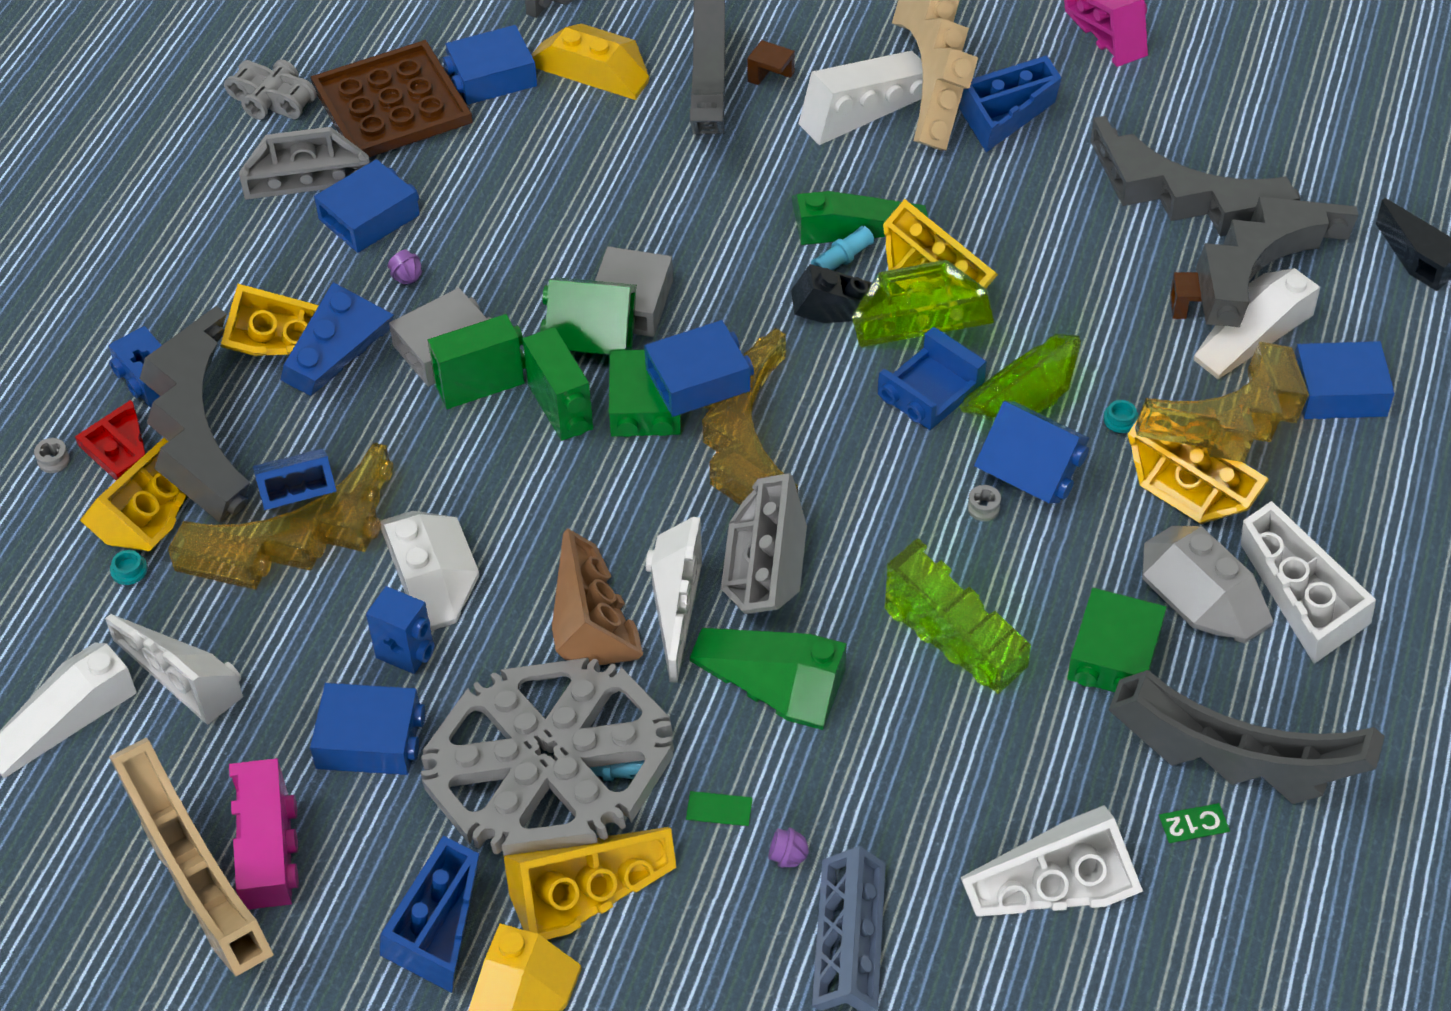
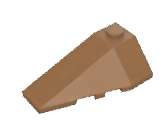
[552,529,643,665]

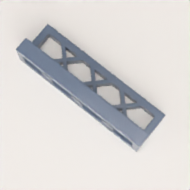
[812,846,886,1011]

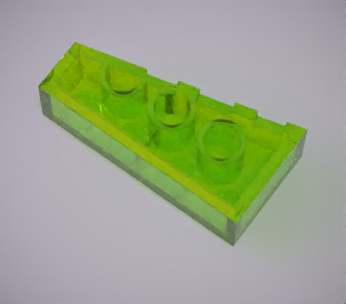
[885,538,1031,694]

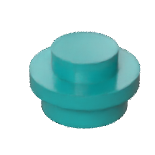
[1103,400,1139,433]
[110,550,148,585]

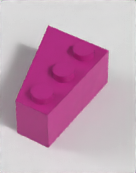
[1064,0,1148,67]
[229,758,299,910]

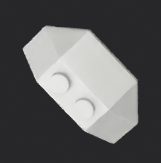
[379,511,479,631]

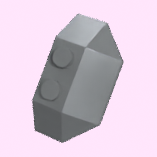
[239,127,370,200]
[721,473,807,614]
[1142,526,1273,644]

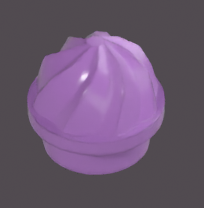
[388,249,422,284]
[768,827,809,868]

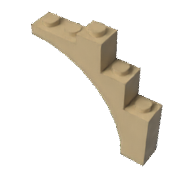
[892,0,978,150]
[109,738,274,976]

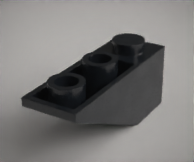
[1376,198,1451,291]
[791,264,902,323]

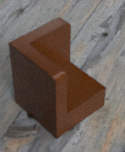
[747,40,795,86]
[1170,272,1202,319]

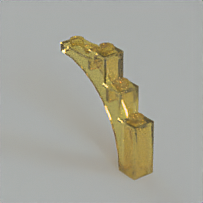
[702,328,798,505]
[1135,341,1309,462]
[168,443,393,590]

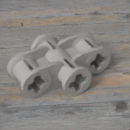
[224,59,317,120]

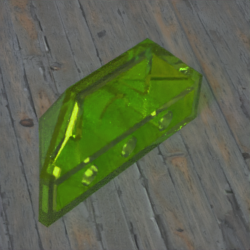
[852,260,994,347]
[959,333,1081,422]

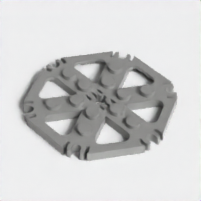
[421,658,674,856]

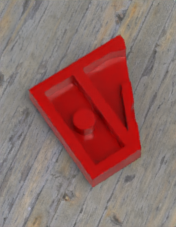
[75,400,146,480]

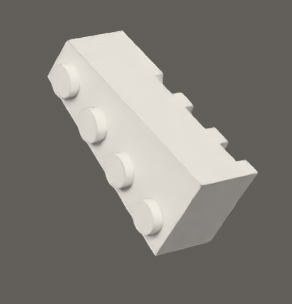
[798,51,923,145]
[1241,501,1376,664]

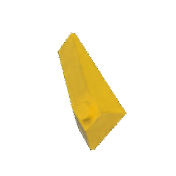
[220,284,319,356]
[80,438,186,551]
[503,827,676,940]
[468,923,582,1011]

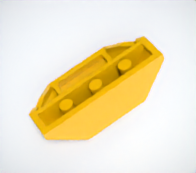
[531,23,649,100]
[883,199,998,312]
[1128,404,1269,524]

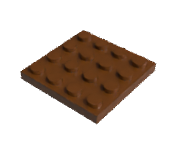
[310,40,473,157]

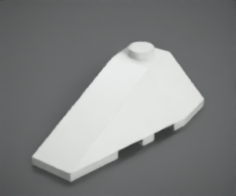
[646,517,702,683]
[105,614,243,725]

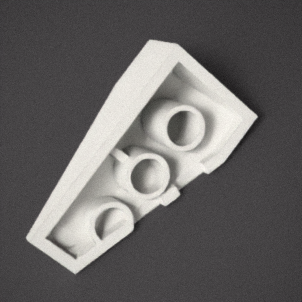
[1193,268,1320,379]
[0,642,137,779]
[960,805,1143,916]

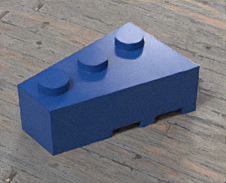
[958,55,1062,152]
[280,282,394,396]
[380,835,479,993]

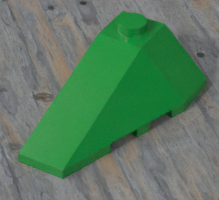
[792,191,928,245]
[690,628,847,730]

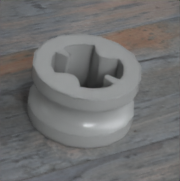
[34,438,70,473]
[968,485,1001,521]

